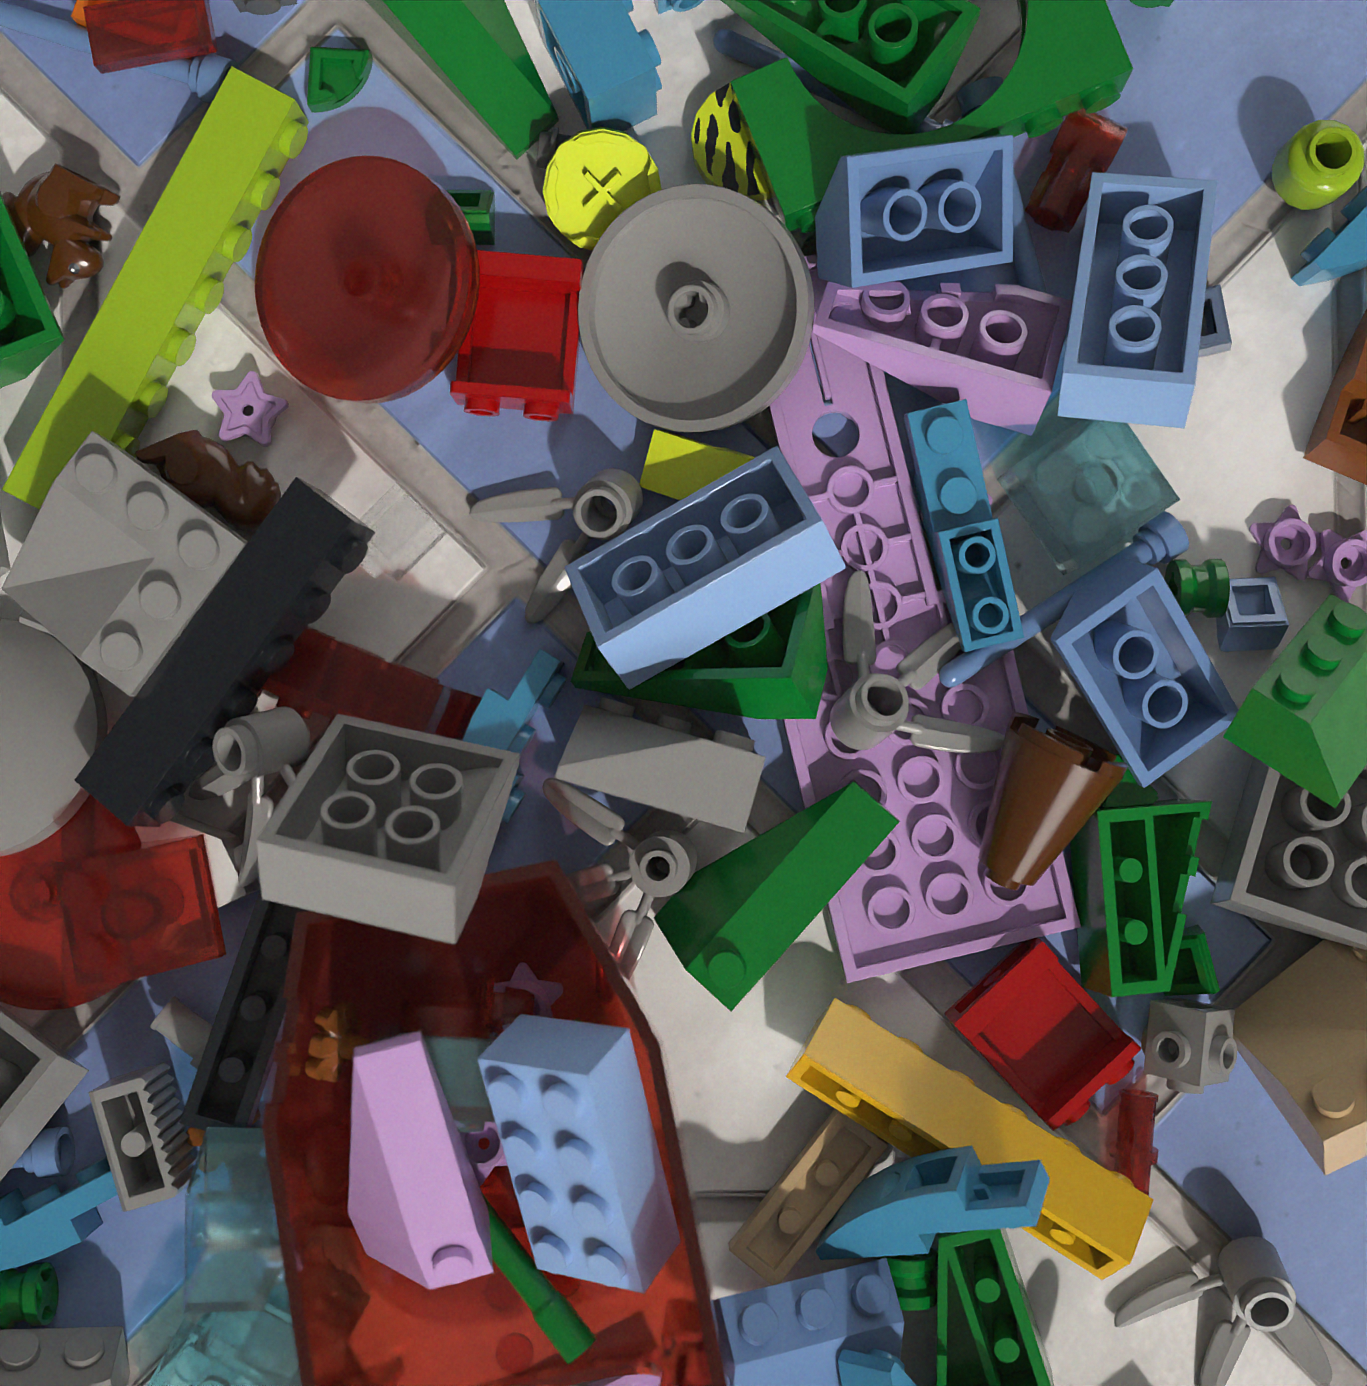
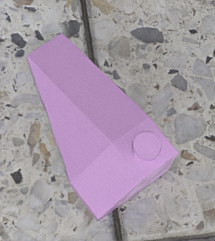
[812,281,1073,436]
[348,1031,493,1289]

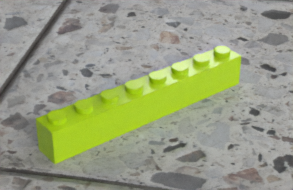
[2,66,309,510]

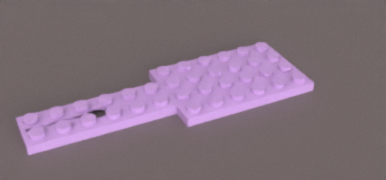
[767,254,1081,983]

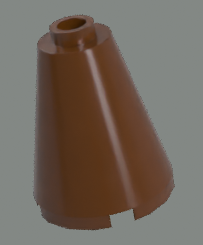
[978,712,1128,891]

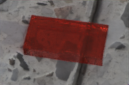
[83,0,218,74]

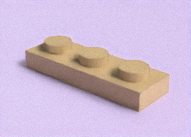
[728,1109,888,1285]

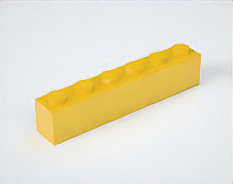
[786,998,1154,1280]

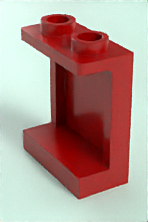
[450,249,584,422]
[944,938,1141,1131]

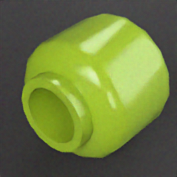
[1272,120,1364,210]

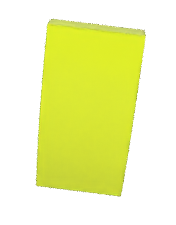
[639,429,756,500]

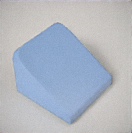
[1216,577,1289,652]

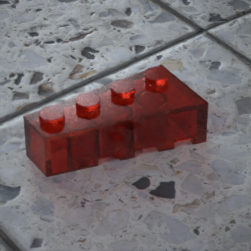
[257,626,482,741]

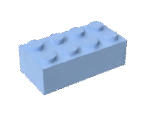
[1057,172,1218,428]
[564,446,847,690]
[477,1014,681,1294]

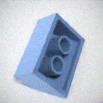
[815,134,1013,288]
[1050,558,1239,788]
[695,1258,904,1386]

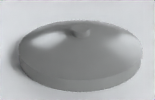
[578,184,814,432]
[0,619,108,856]

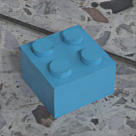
[534,0,662,131]

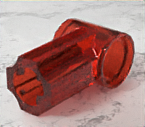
[1025,108,1128,233]

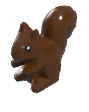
[2,163,121,289]
[135,430,281,531]

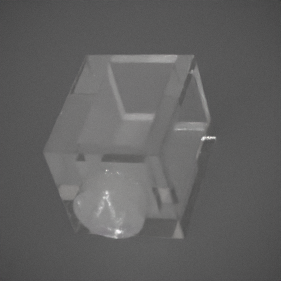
[359,482,448,582]

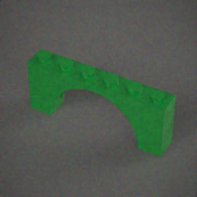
[730,0,1133,233]

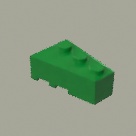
[1070,799,1212,997]
[937,1228,1054,1386]

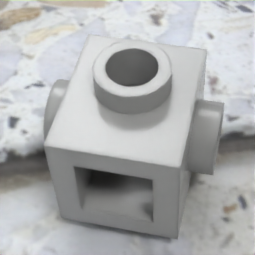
[1141,998,1237,1094]

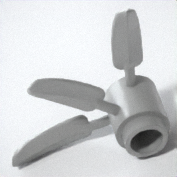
[469,468,643,623]
[830,569,1004,753]
[188,706,311,887]
[531,778,697,997]
[1114,1236,1332,1386]

